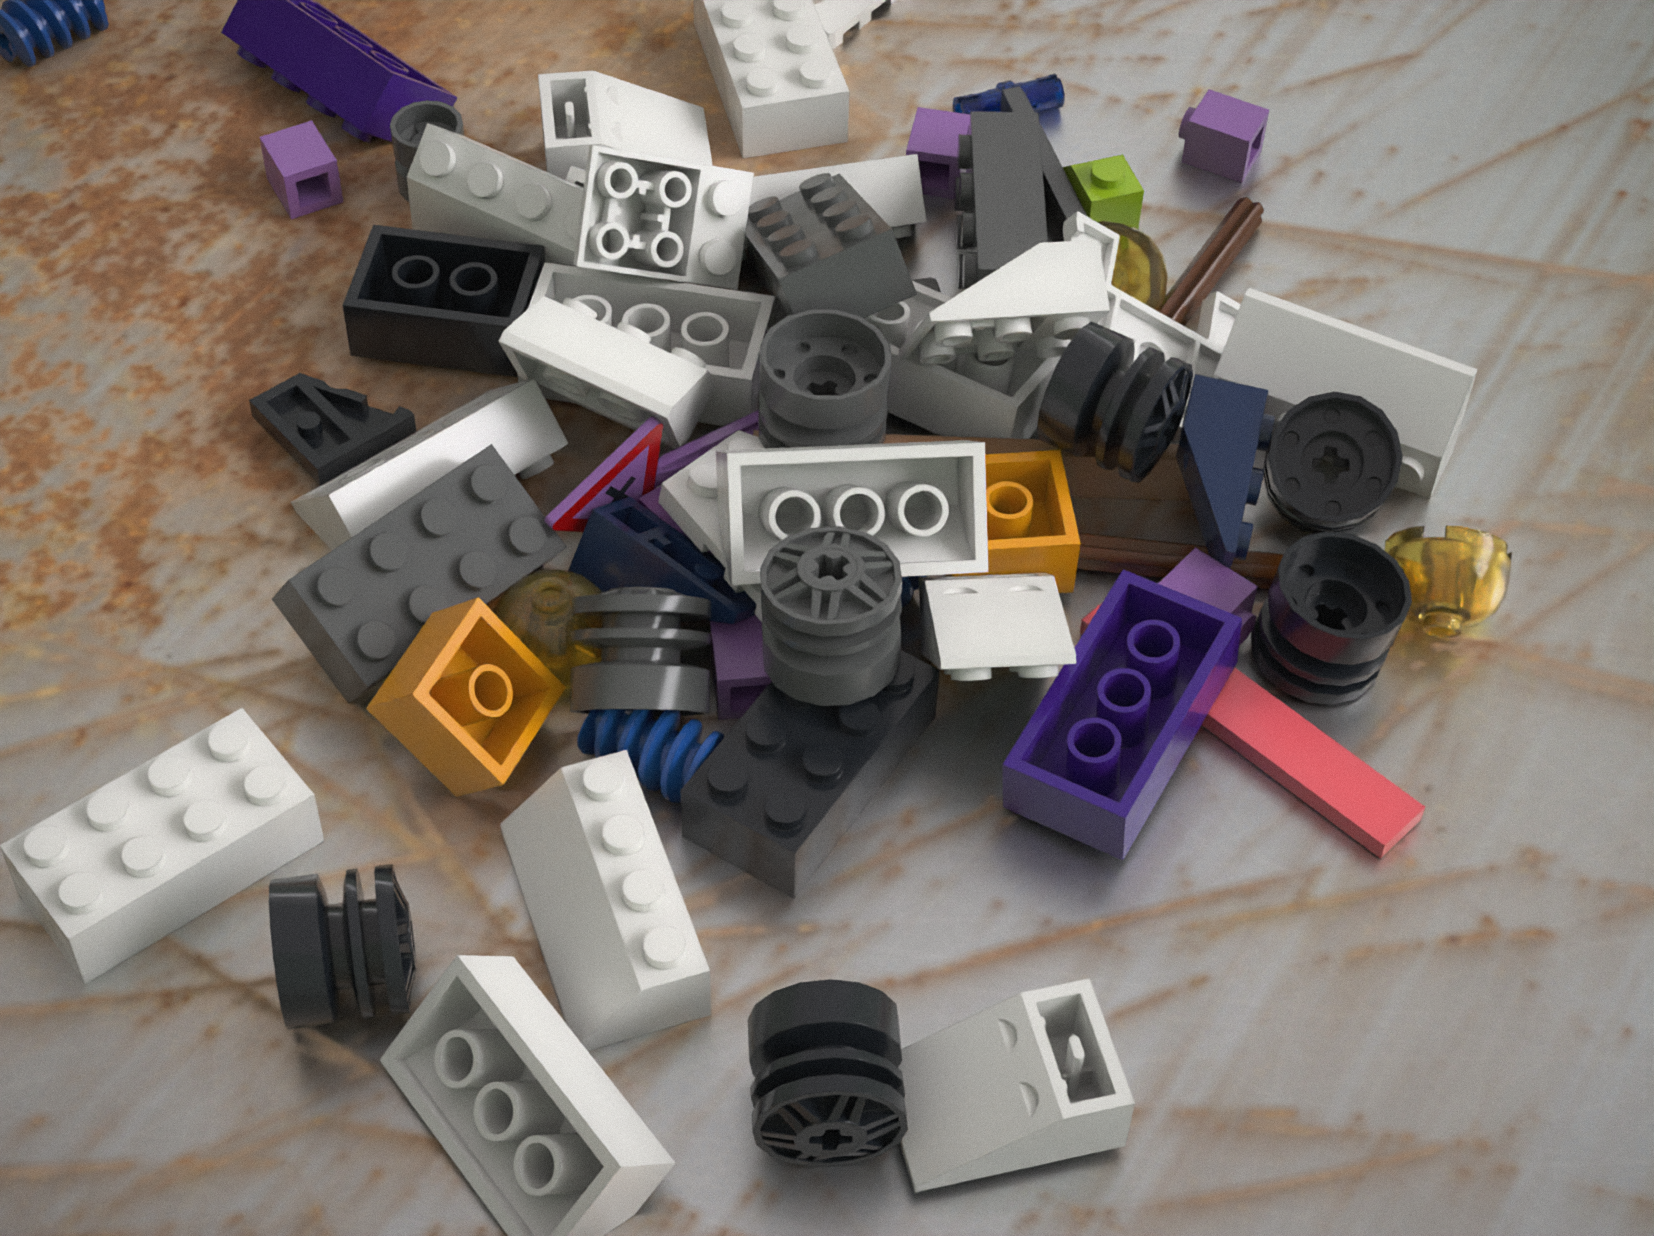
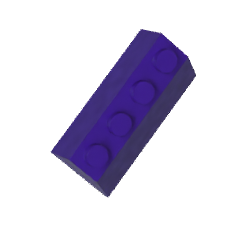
[221,0,458,143]

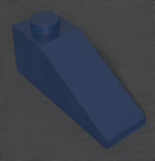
[568,497,757,624]

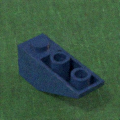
[1176,374,1275,569]

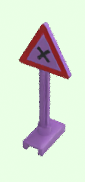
[544,410,759,532]

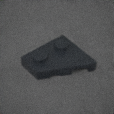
[249,373,417,485]

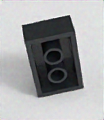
[342,225,546,377]

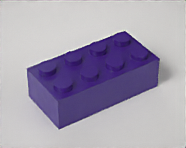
[1002,569,1242,861]

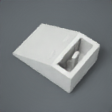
[538,71,713,180]
[573,145,754,290]
[899,240,1110,365]
[919,573,1076,681]
[898,978,1135,1193]

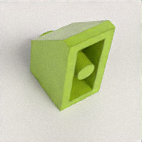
[1063,154,1144,245]

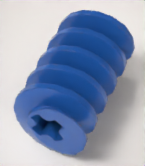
[0,0,109,67]
[577,709,724,803]

